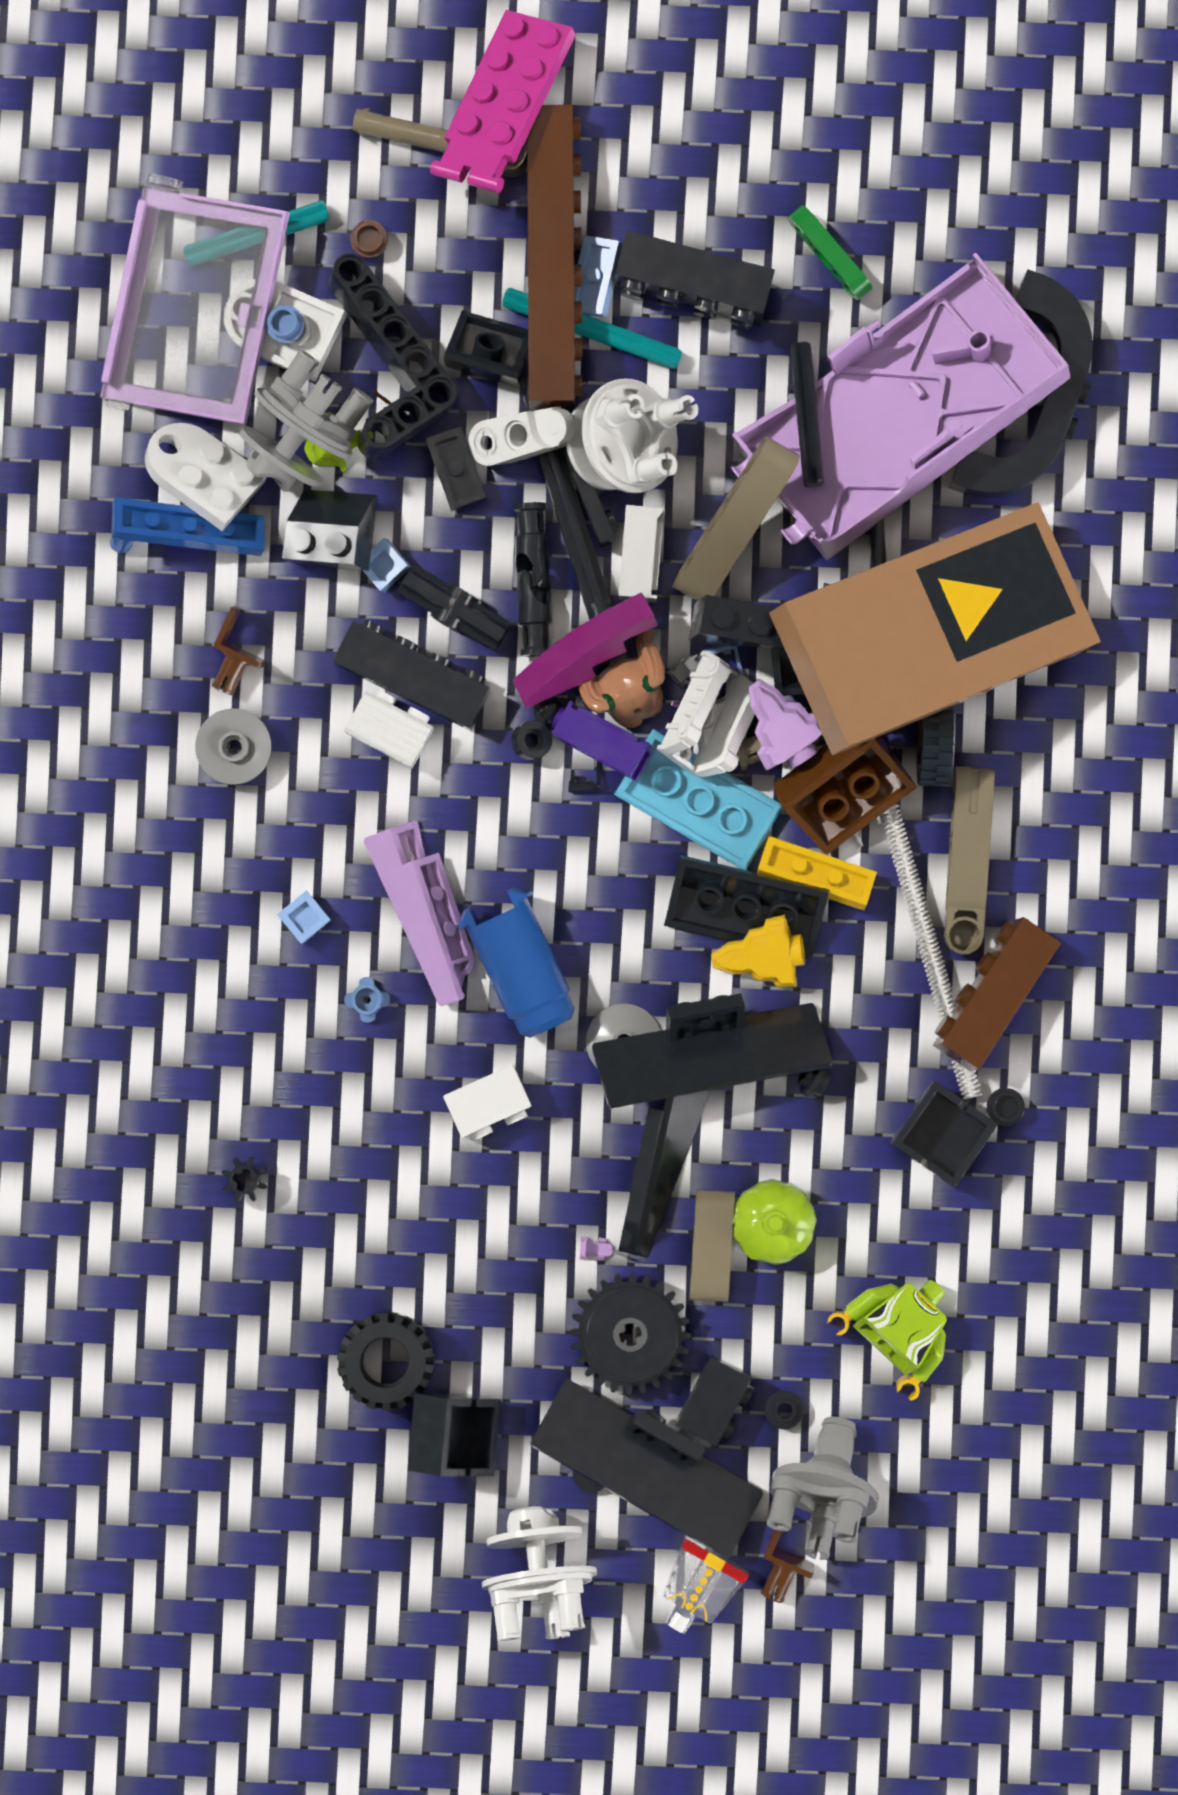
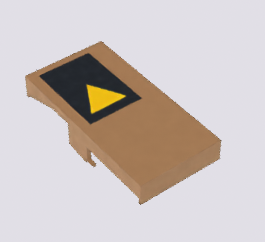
[769,502,1101,755]

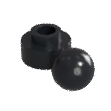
[511,696,562,760]

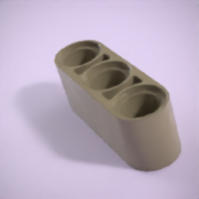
[690,1189,735,1302]

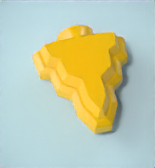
[711,915,805,987]

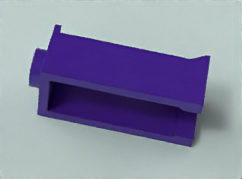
[552,701,655,782]

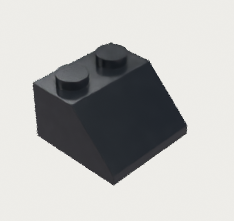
[282,489,378,571]

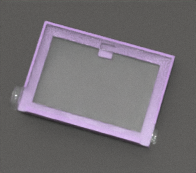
[100,174,290,425]

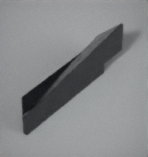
[618,1090,711,1256]

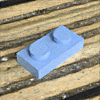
[574,236,623,318]

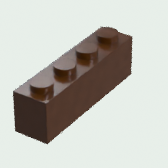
[933,917,1061,1071]

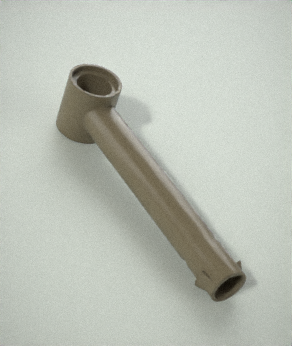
[352,108,528,177]

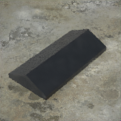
[664,855,829,960]

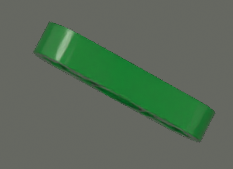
[787,205,873,301]

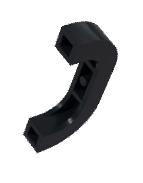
[949,269,1093,498]

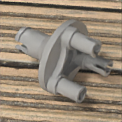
[767,1416,879,1560]

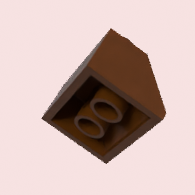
[773,736,917,855]

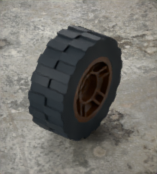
[916,706,954,786]

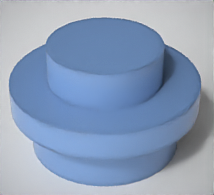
[266,305,304,343]

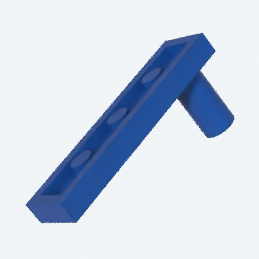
[110,497,264,556]

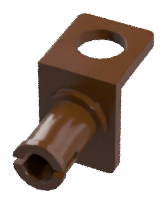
[211,605,267,696]
[761,1529,814,1603]

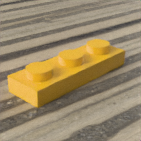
[757,836,877,911]

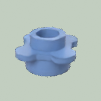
[344,977,390,1023]

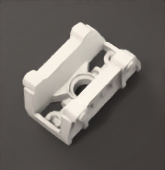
[657,651,755,777]

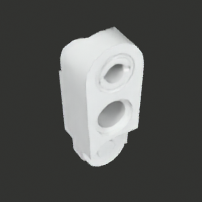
[468,406,575,466]

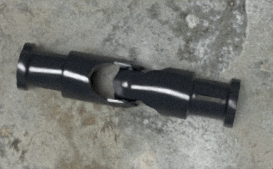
[513,502,553,657]

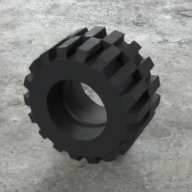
[337,1312,435,1411]

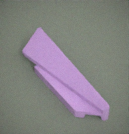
[364,820,475,1006]

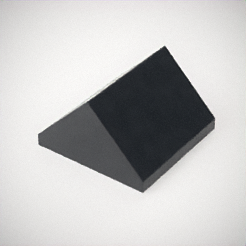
[444,310,528,388]

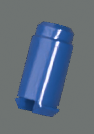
[457,887,575,1038]

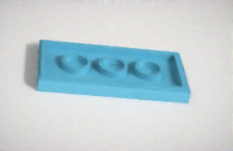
[614,729,782,870]

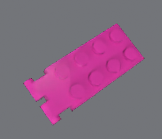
[430,10,576,193]

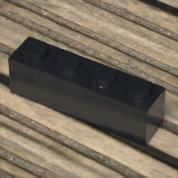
[333,619,491,731]

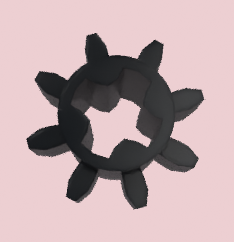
[222,1156,268,1203]

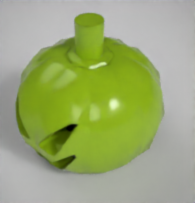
[732,1179,817,1265]

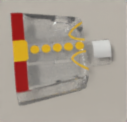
[663,1535,749,1634]

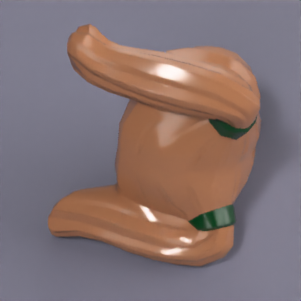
[578,629,665,728]

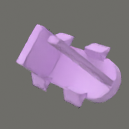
[580,1236,613,1261]

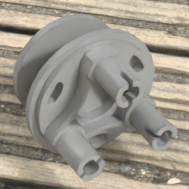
[239,349,374,492]

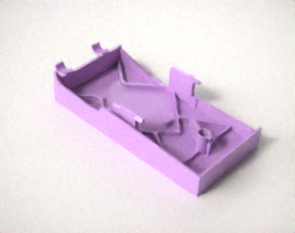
[731,253,1071,561]

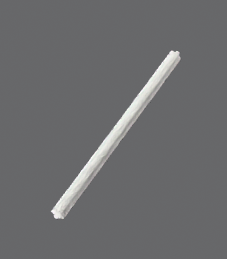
[880,804,983,1100]

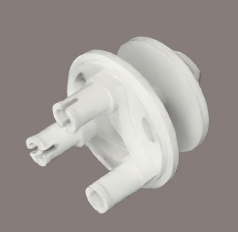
[566,378,699,493]
[482,1506,597,1641]

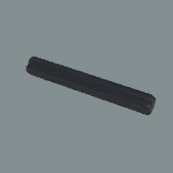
[790,342,824,488]

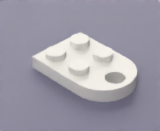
[225,279,348,382]
[145,423,267,531]

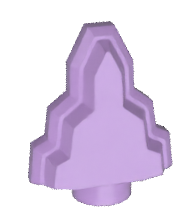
[748,679,822,771]

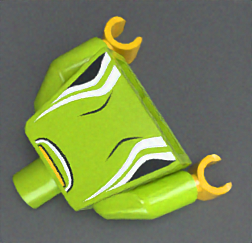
[827,1280,947,1401]

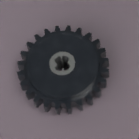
[570,1272,691,1395]

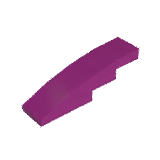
[513,592,658,708]

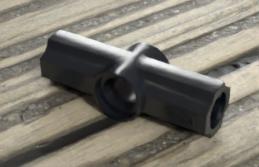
[397,565,511,652]

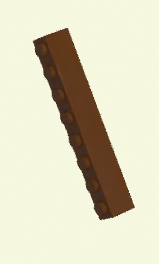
[527,105,582,410]

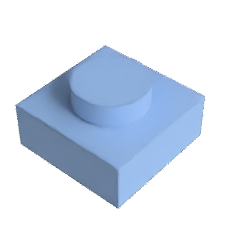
[363,538,412,593]
[277,890,331,944]

